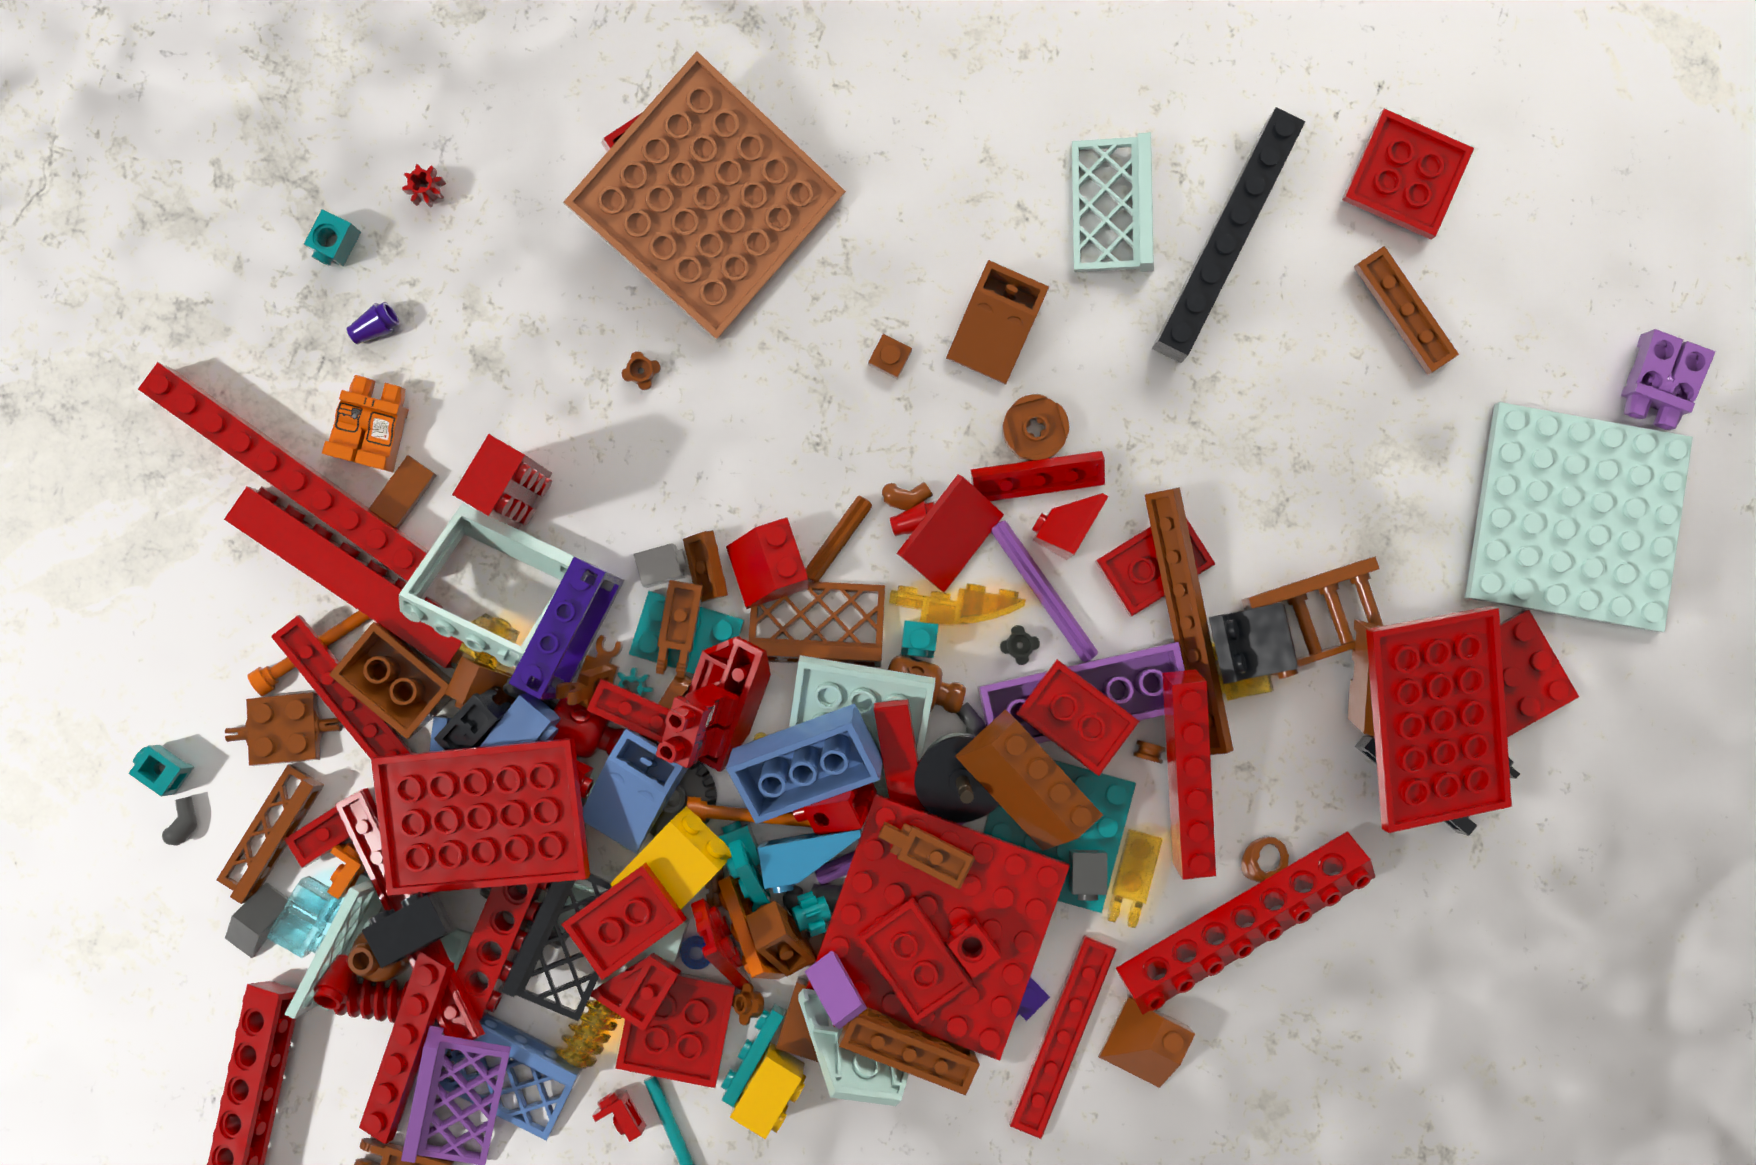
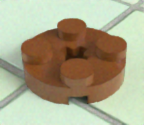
[1002,394,1069,461]

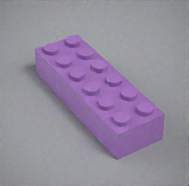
[977,642,1185,744]

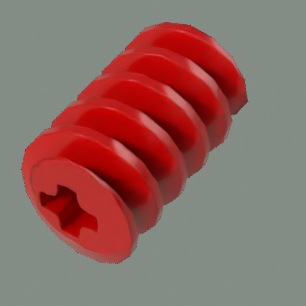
[334,973,409,1023]

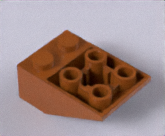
[946,260,1049,385]

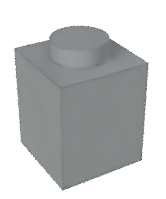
[634,543,688,588]

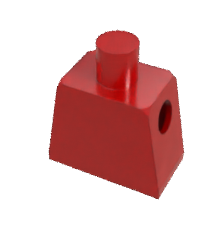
[793,783,877,835]

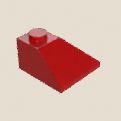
[1031,493,1109,560]

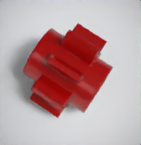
[402,164,446,208]

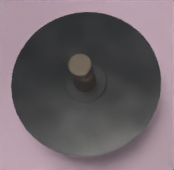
[914,732,999,823]

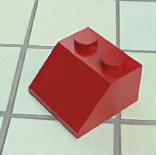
[726,517,810,609]

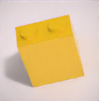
[610,806,732,910]

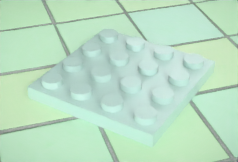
[789,655,936,798]

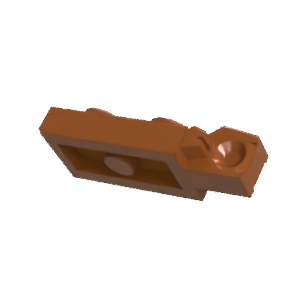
[878,822,975,889]

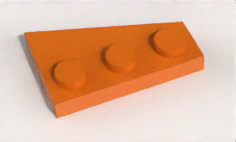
[718,876,785,980]

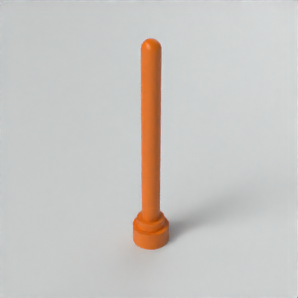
[247,611,371,696]
[686,796,811,827]

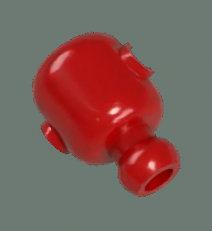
[552,697,625,758]

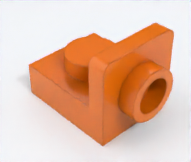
[327,843,366,899]

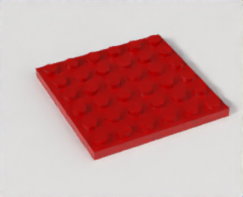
[806,794,1070,1061]

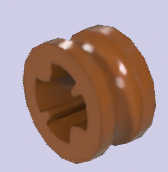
[1133,740,1166,764]

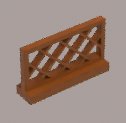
[749,582,885,667]

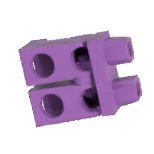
[1621,329,1716,430]

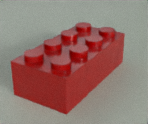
[452,434,552,529]

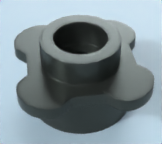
[1000,625,1040,665]

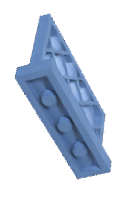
[439,1013,585,1141]

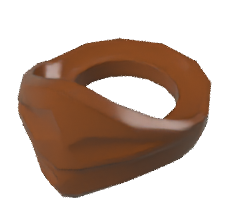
[1241,836,1289,883]

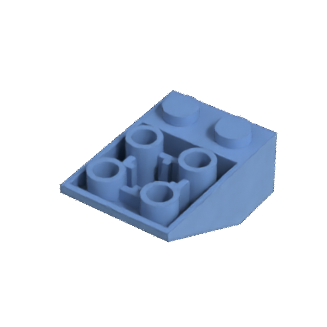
[583,729,688,854]

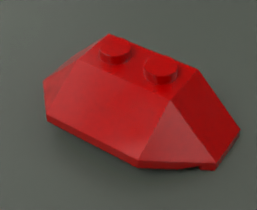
[688,636,771,772]

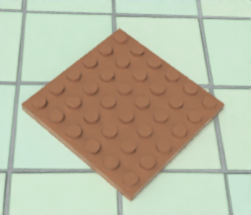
[563,51,846,340]

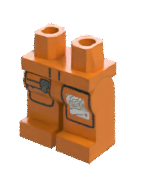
[322,375,409,473]

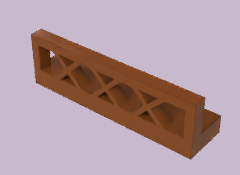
[216,764,324,904]
[838,1006,980,1096]

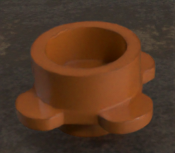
[622,352,661,390]
[732,983,764,1025]

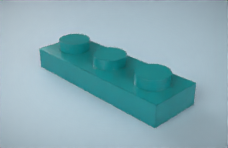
[720,1003,786,1107]

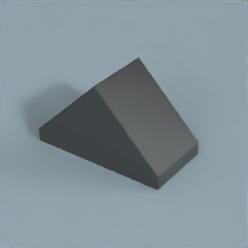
[225,883,294,958]

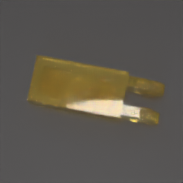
[1107,828,1163,928]

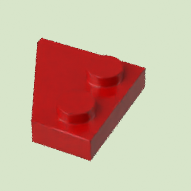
[591,952,681,1031]

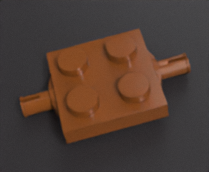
[225,692,343,766]

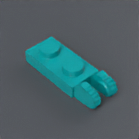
[727,839,771,912]

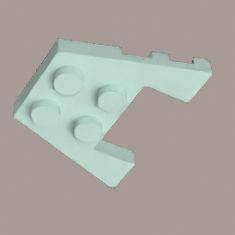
[798,988,909,1106]

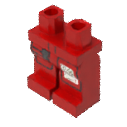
[656,683,740,768]

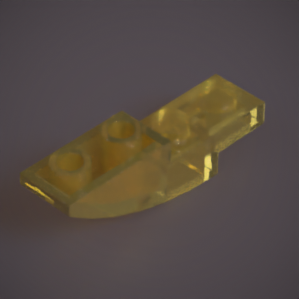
[888,583,1026,626]

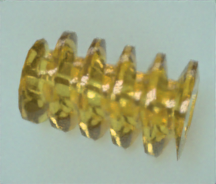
[554,999,622,1069]

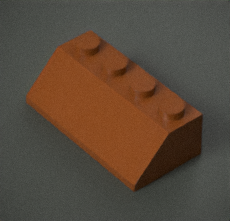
[955,710,1103,851]

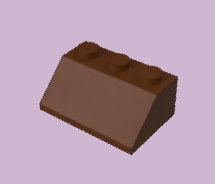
[329,622,451,740]

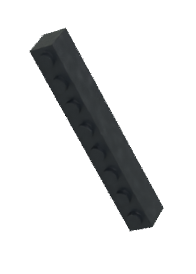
[1152,107,1306,363]

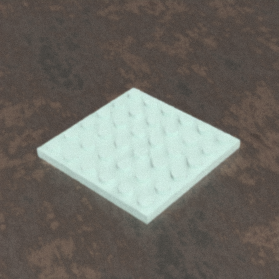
[1465,402,1693,632]

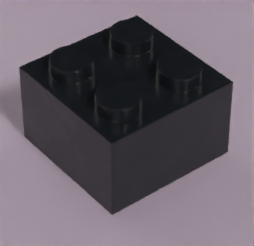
[362,892,456,968]

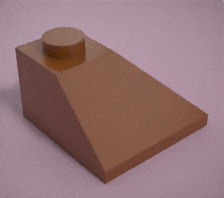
[1098,995,1195,1088]

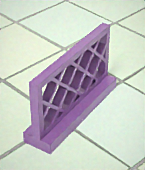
[401,1026,511,1165]

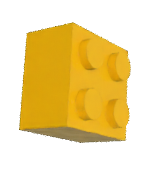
[730,1042,806,1139]

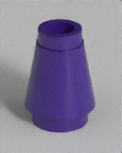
[346,302,399,345]

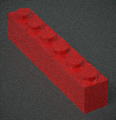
[1162,669,1216,880]

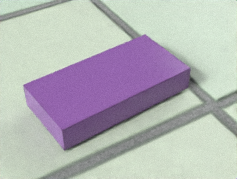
[804,951,867,1029]

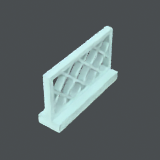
[1072,132,1154,272]
[285,873,384,1019]

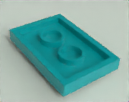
[629,591,745,674]

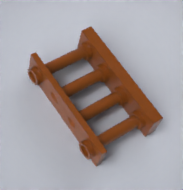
[1241,556,1384,679]

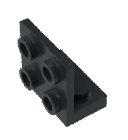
[1209,603,1299,684]

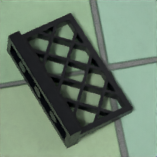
[501,873,612,1021]

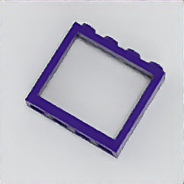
[509,557,625,699]

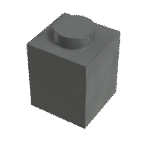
[1069,849,1107,901]

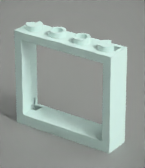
[399,503,575,667]

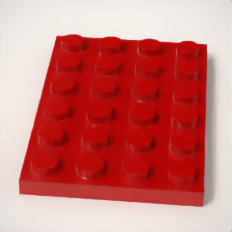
[1366,606,1512,833]
[371,738,590,896]

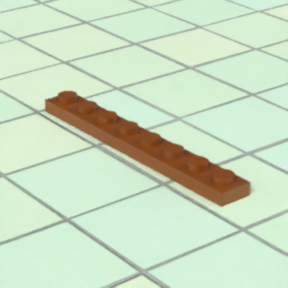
[1144,487,1234,755]

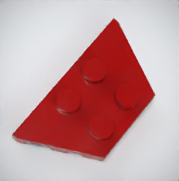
[691,898,752,991]

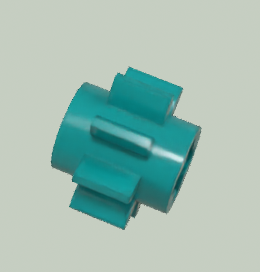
[617,668,654,697]
[791,891,832,937]

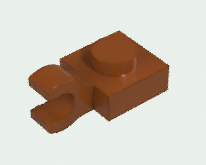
[555,665,614,708]

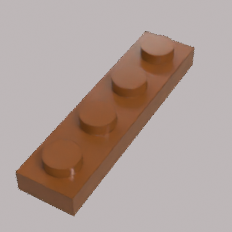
[1354,246,1459,375]

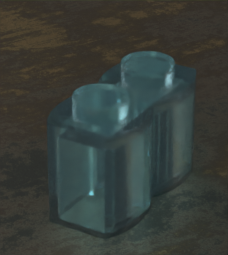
[267,876,343,958]

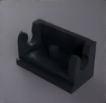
[434,690,512,750]

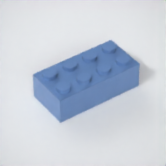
[726,703,883,824]

